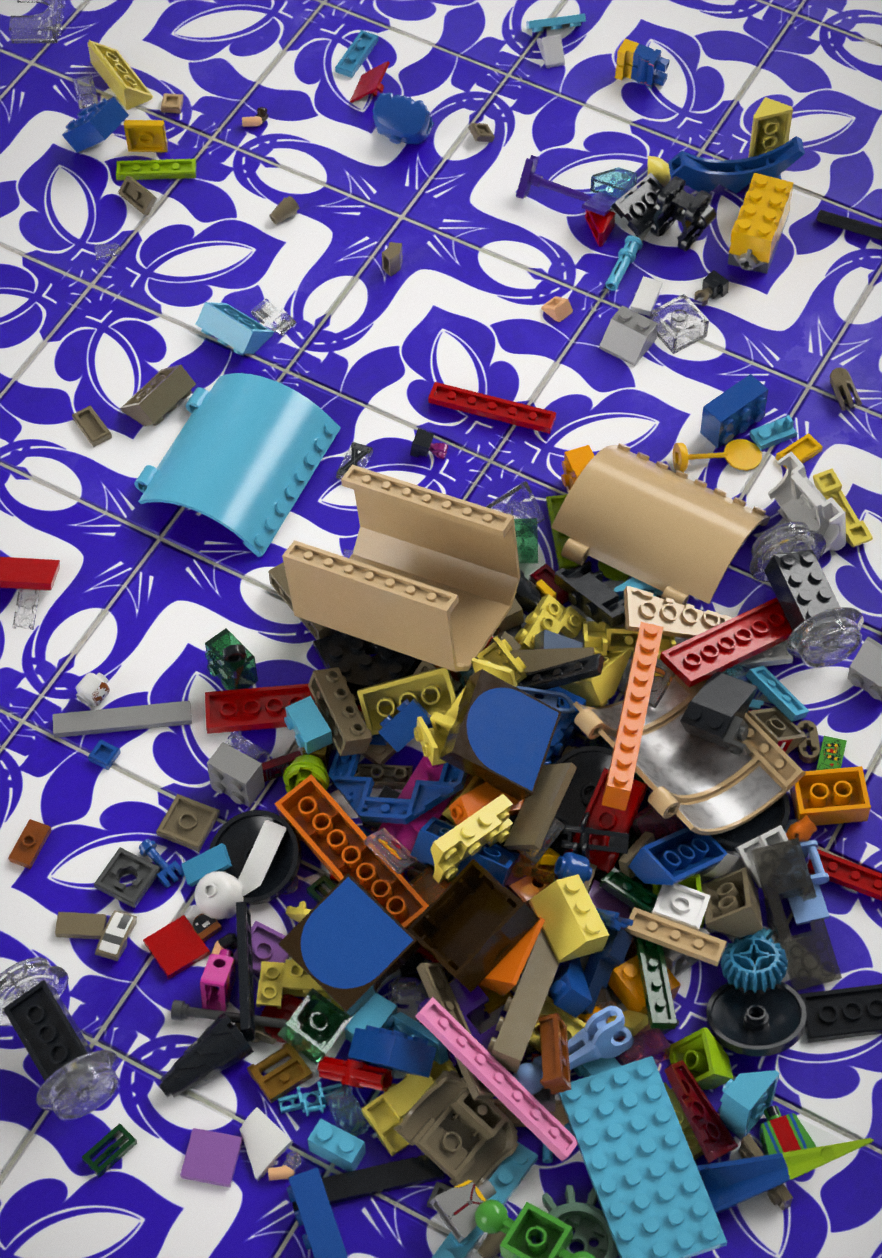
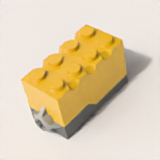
[728,173,794,274]

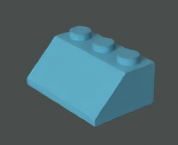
[195,302,274,356]
[718,1070,780,1139]

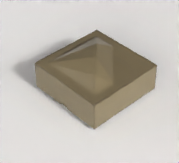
[468,123,495,142]

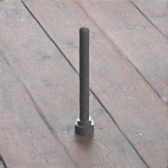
[171,1000,289,1029]

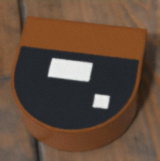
[193,914,222,942]

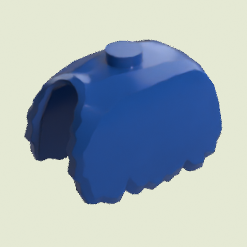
[372,92,434,144]

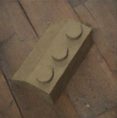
[120,365,196,426]
[702,867,763,938]

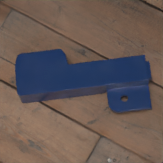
[580,927,633,1015]

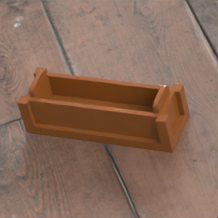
[537,1013,571,1095]

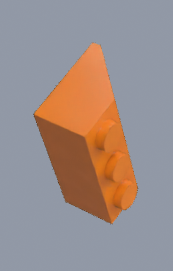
[480,917,545,996]

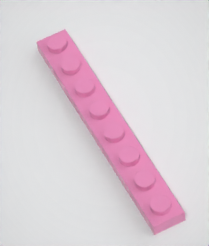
[415,997,578,1162]

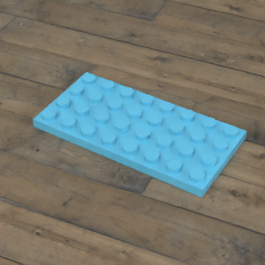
[558,1056,727,1258]

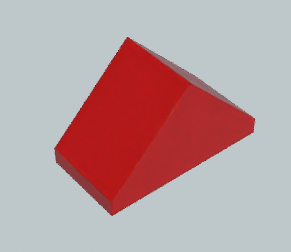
[585,209,616,247]

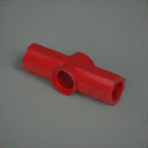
[317,1056,393,1092]

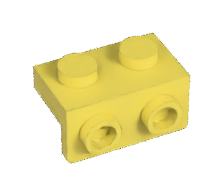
[477,636,527,684]

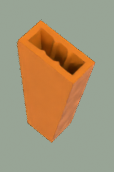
[449,782,525,826]

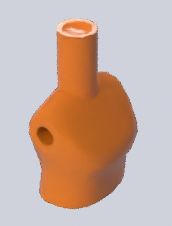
[786,814,818,842]

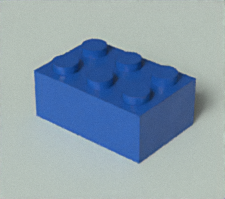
[62,97,129,153]
[700,374,768,449]
[348,1025,437,1078]

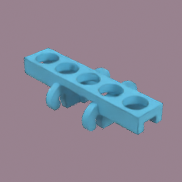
[278,1081,345,1117]

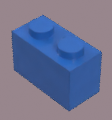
[379,698,431,753]

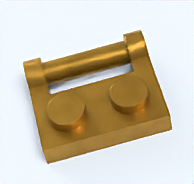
[247,1041,313,1103]

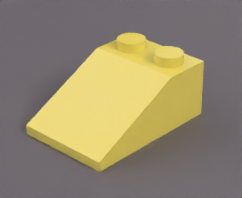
[559,649,632,707]

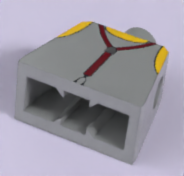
[430,1179,496,1243]

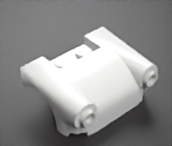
[767,451,846,556]

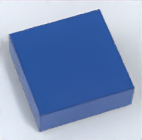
[88,739,121,770]

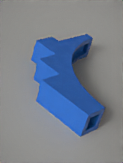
[668,136,805,194]

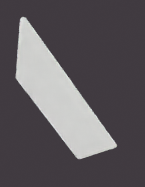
[238,820,287,896]

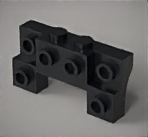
[554,561,625,628]

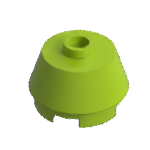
[283,754,330,793]

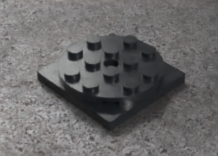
[313,631,422,706]

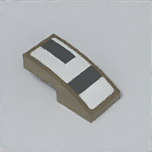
[95,910,137,961]

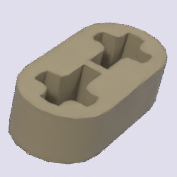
[797,720,820,764]

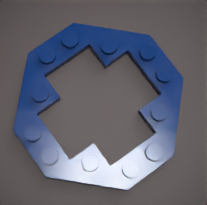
[328,723,468,824]

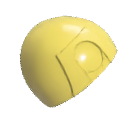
[647,156,671,187]

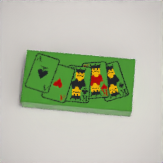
[816,736,847,770]

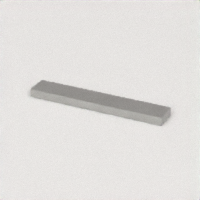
[53,701,192,738]

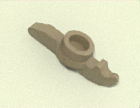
[234,1023,277,1045]

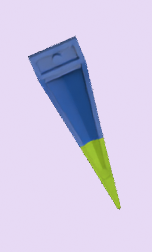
[697,1138,874,1215]

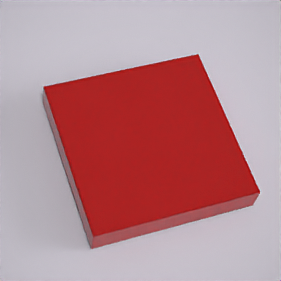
[143,915,210,979]

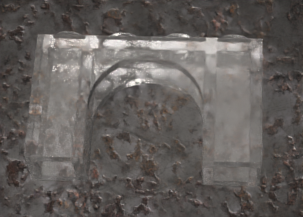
[9,0,65,43]

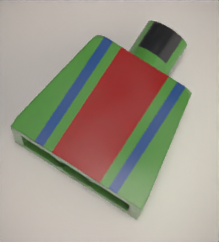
[759,1105,816,1156]

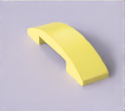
[812,468,873,547]

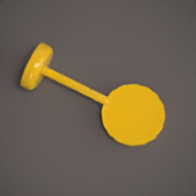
[673,439,762,472]

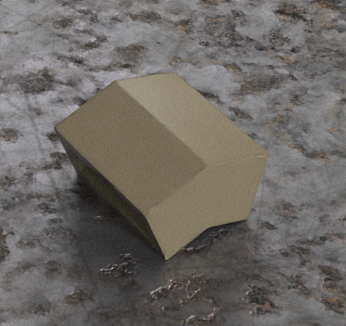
[382,242,403,276]

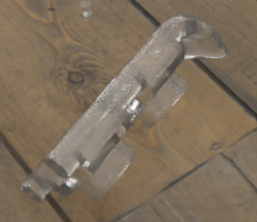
[12,589,40,630]
[220,732,274,760]

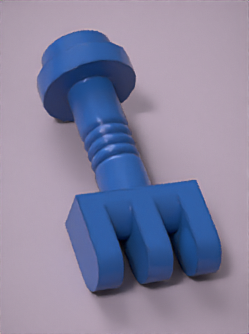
[138,839,184,889]

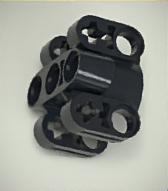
[650,176,716,252]

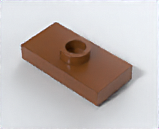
[8,819,52,869]

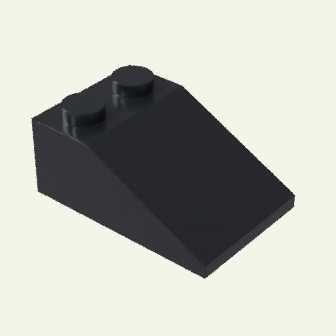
[680,672,758,748]

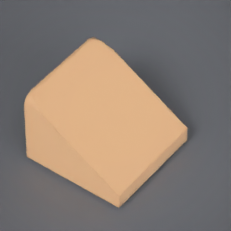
[541,296,573,322]

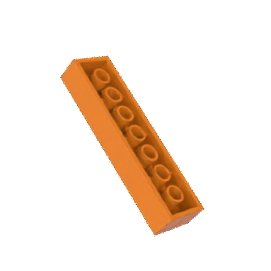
[275,774,429,929]

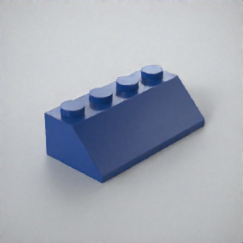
[411,817,520,887]
[629,827,728,885]

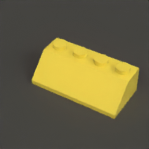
[357,667,457,736]

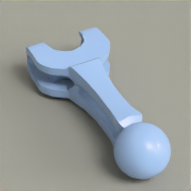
[513,1006,633,1095]

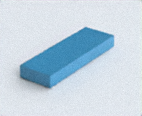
[335,30,379,78]

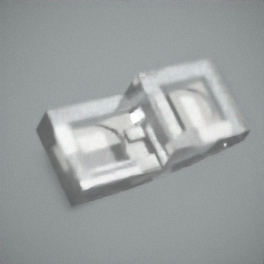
[251,298,296,336]

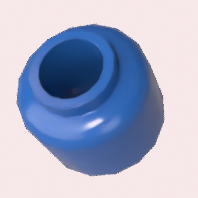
[554,852,592,884]

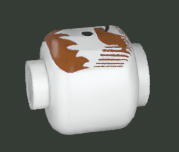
[76,673,110,707]

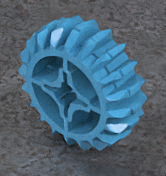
[721,934,788,993]

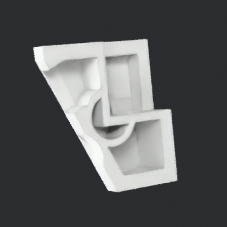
[735,825,792,888]
[240,1107,293,1181]

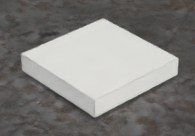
[652,883,711,931]

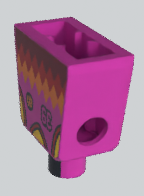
[200,949,236,1011]

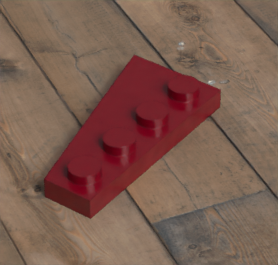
[664,1060,738,1164]

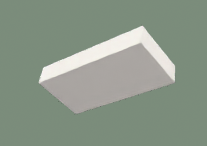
[631,276,663,316]

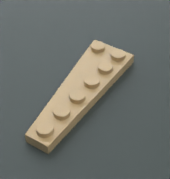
[624,586,733,639]

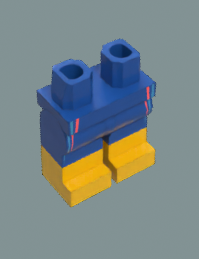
[615,39,670,88]

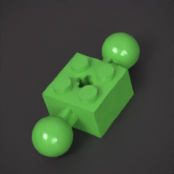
[475,1200,595,1258]

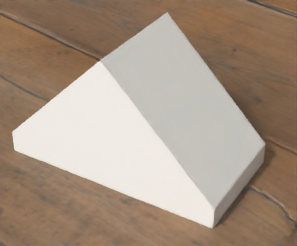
[537,34,565,68]

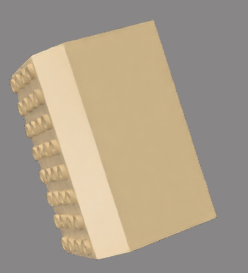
[282,465,520,672]

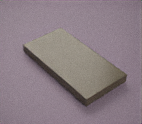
[504,763,577,850]

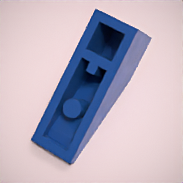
[550,958,593,1018]

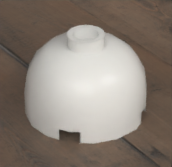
[194,871,244,920]

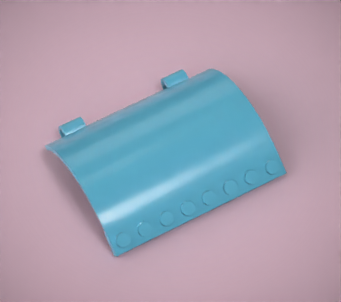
[134,373,341,557]

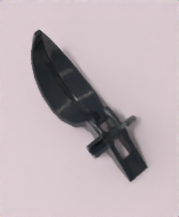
[495,812,630,860]

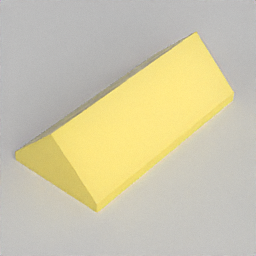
[88,40,153,110]
[748,97,793,158]

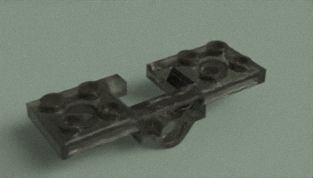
[751,838,842,991]

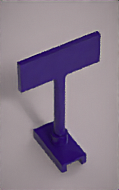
[515,155,619,216]

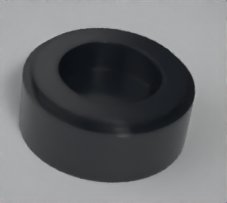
[222,644,247,663]

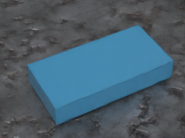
[181,843,232,887]

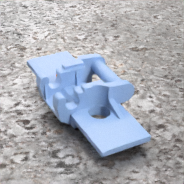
[772,819,830,926]

